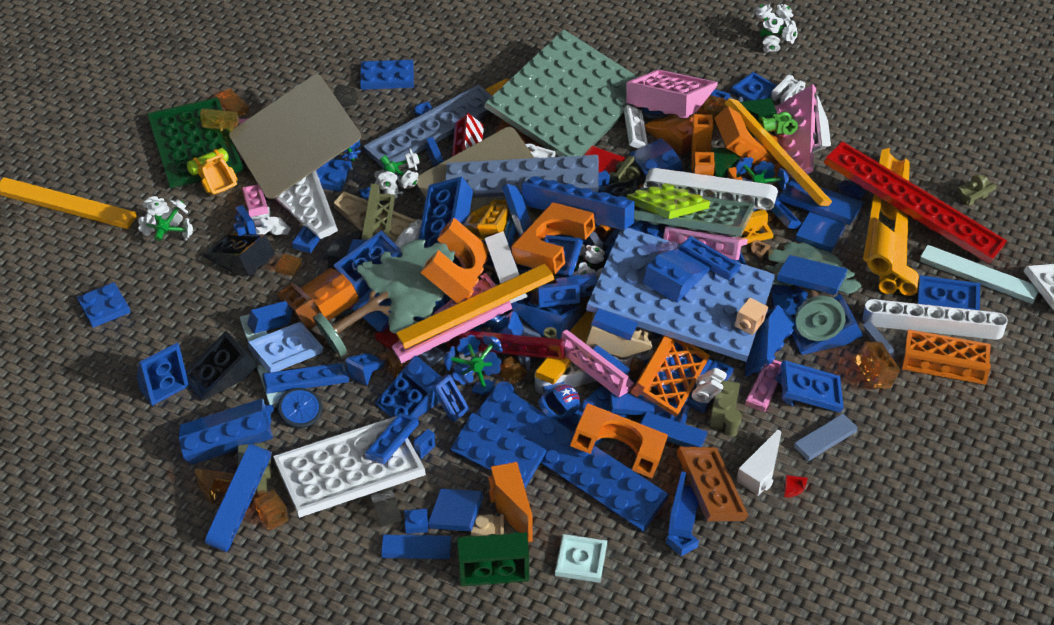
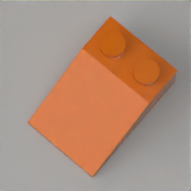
[645,114,694,156]
[300,268,360,321]
[488,462,533,542]

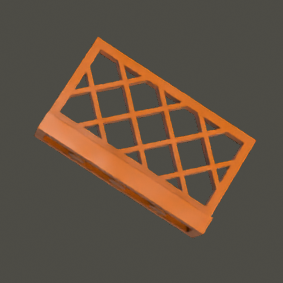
[902,329,991,385]
[630,335,710,417]

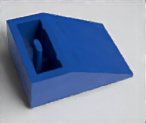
[745,305,796,377]
[375,355,450,418]

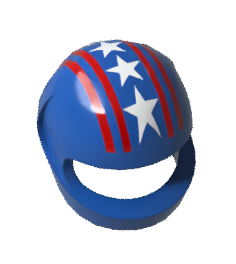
[538,384,580,422]

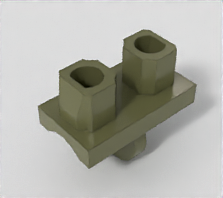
[609,156,641,184]
[957,174,997,206]

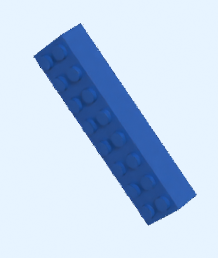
[413,176,473,322]

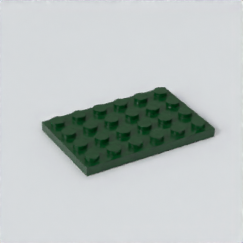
[147,97,243,188]

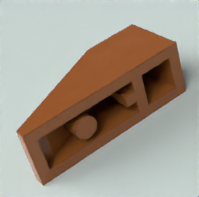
[276,283,320,329]

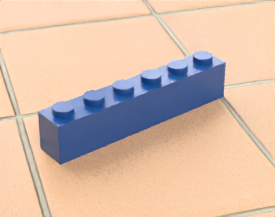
[522,176,634,230]

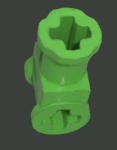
[758,111,798,135]

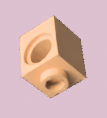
[734,298,768,335]

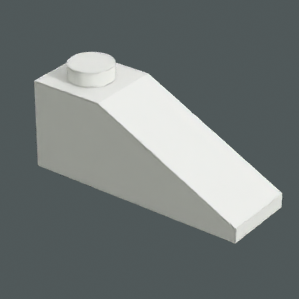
[737,430,781,495]

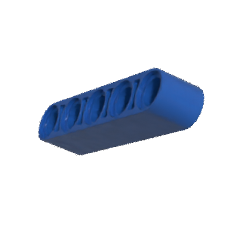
[205,443,272,552]

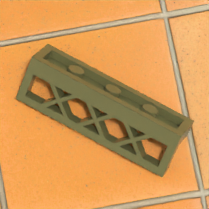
[362,184,395,240]

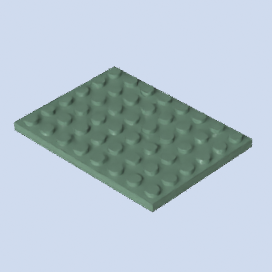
[484,30,638,157]

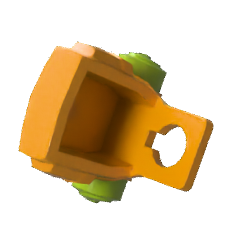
[187,148,238,196]

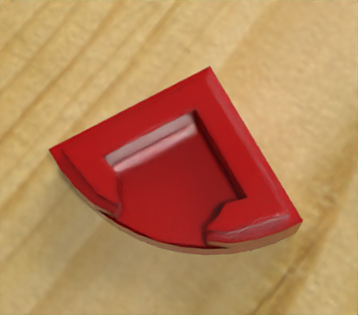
[784,475,808,497]

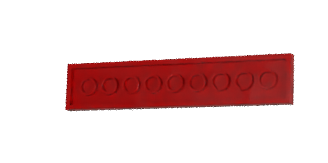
[823,141,1007,264]

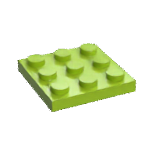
[627,183,710,219]

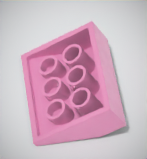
[626,69,717,118]

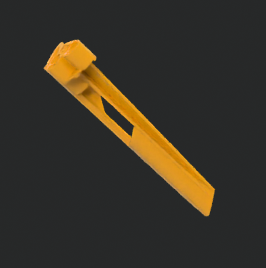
[863,148,919,296]

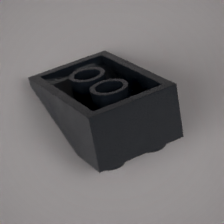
[203,233,275,277]
[186,331,259,401]

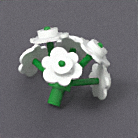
[138,196,193,241]

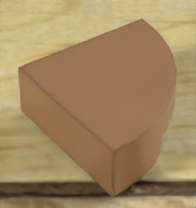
[750,240,770,261]

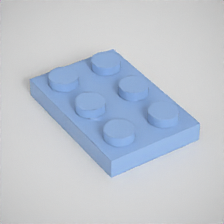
[248,322,323,373]

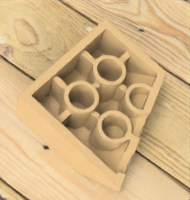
[586,312,652,358]

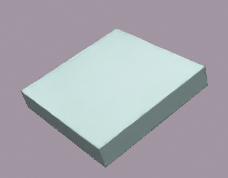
[555,534,607,583]

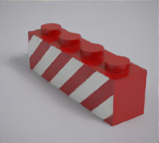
[452,113,484,157]

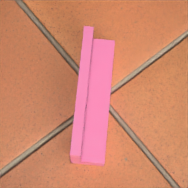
[664,226,748,260]
[561,330,634,397]

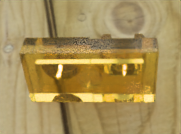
[200,109,240,132]

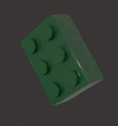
[458,532,529,587]

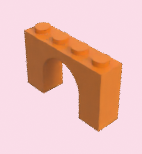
[715,106,785,177]
[691,114,715,176]
[511,202,595,274]
[421,218,489,304]
[570,403,668,478]

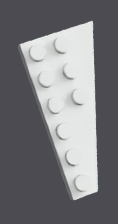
[274,170,338,239]

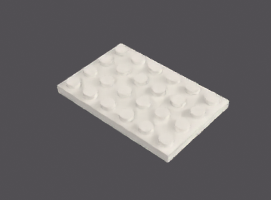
[273,416,426,518]

